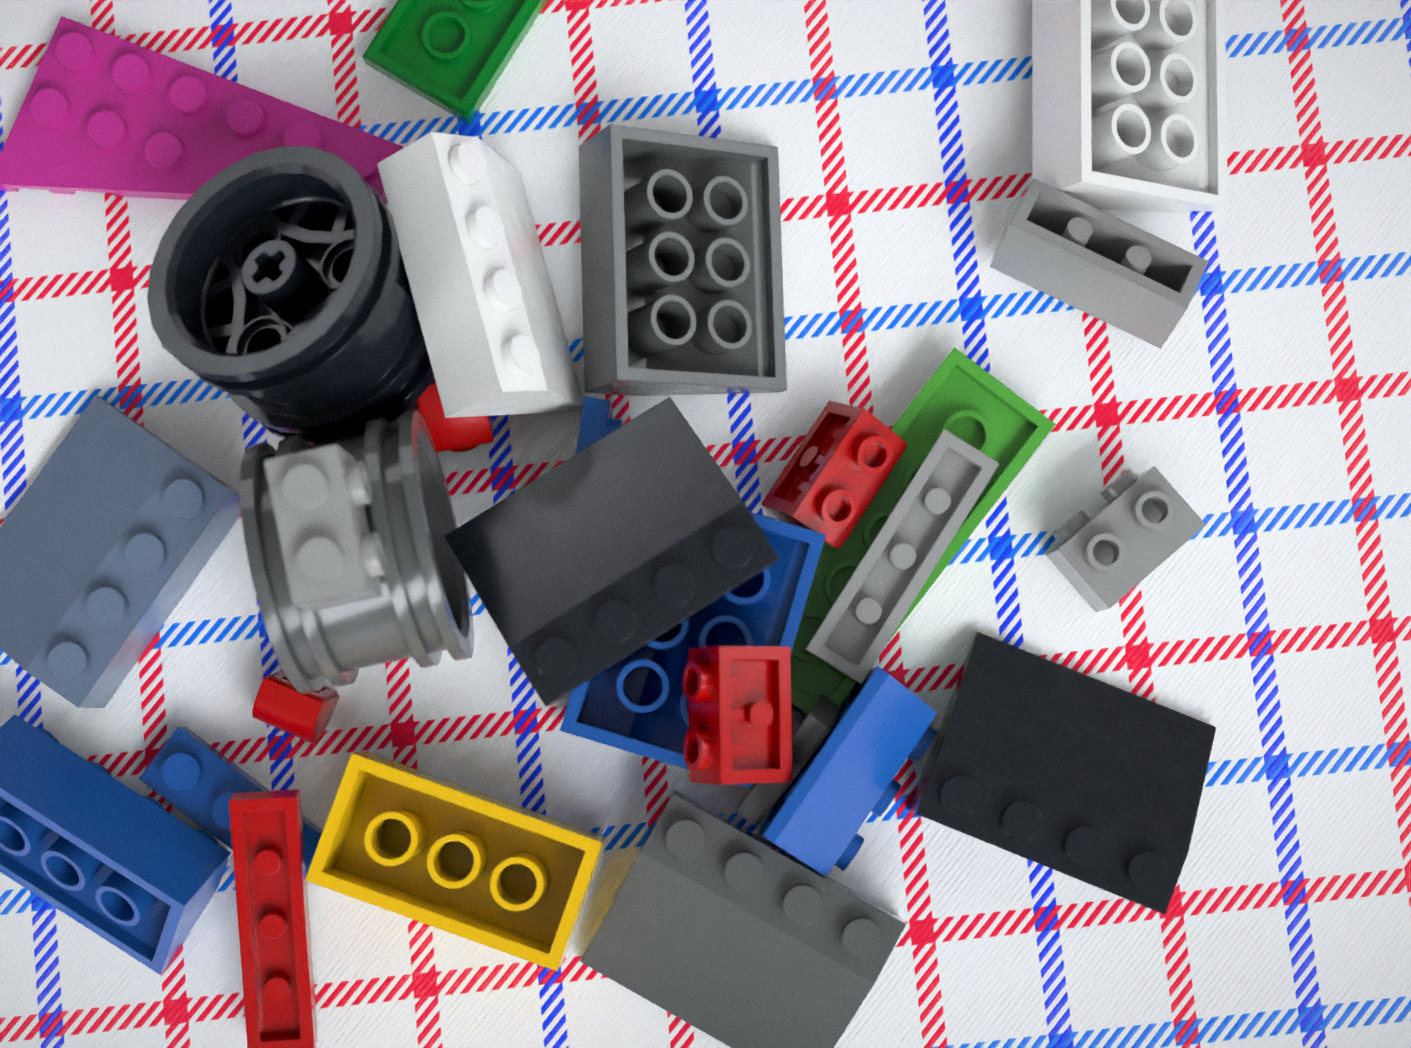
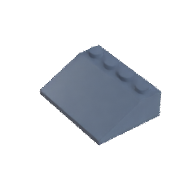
[0,395,241,708]

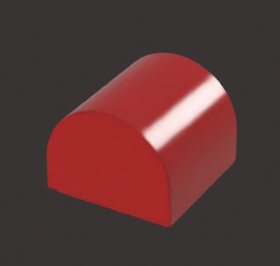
[252,670,340,744]

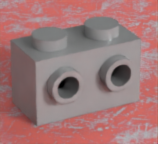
[264,444,386,612]
[1046,466,1206,612]

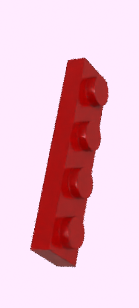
[229,789,318,1048]

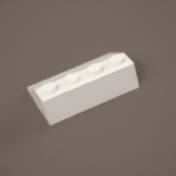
[1032,0,1228,212]
[377,132,584,418]

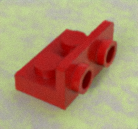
[761,401,907,548]
[682,646,793,785]

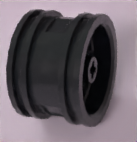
[147,146,434,446]

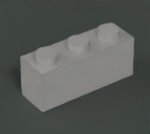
[990,178,1209,349]

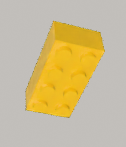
[305,751,607,971]

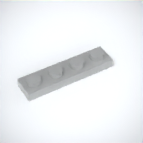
[805,429,1000,685]

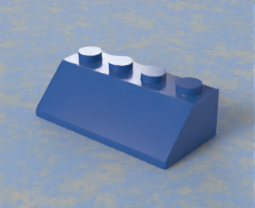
[0,714,231,975]

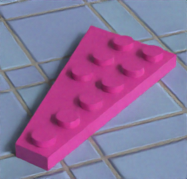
[0,16,403,205]

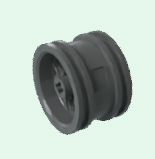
[239,410,474,694]

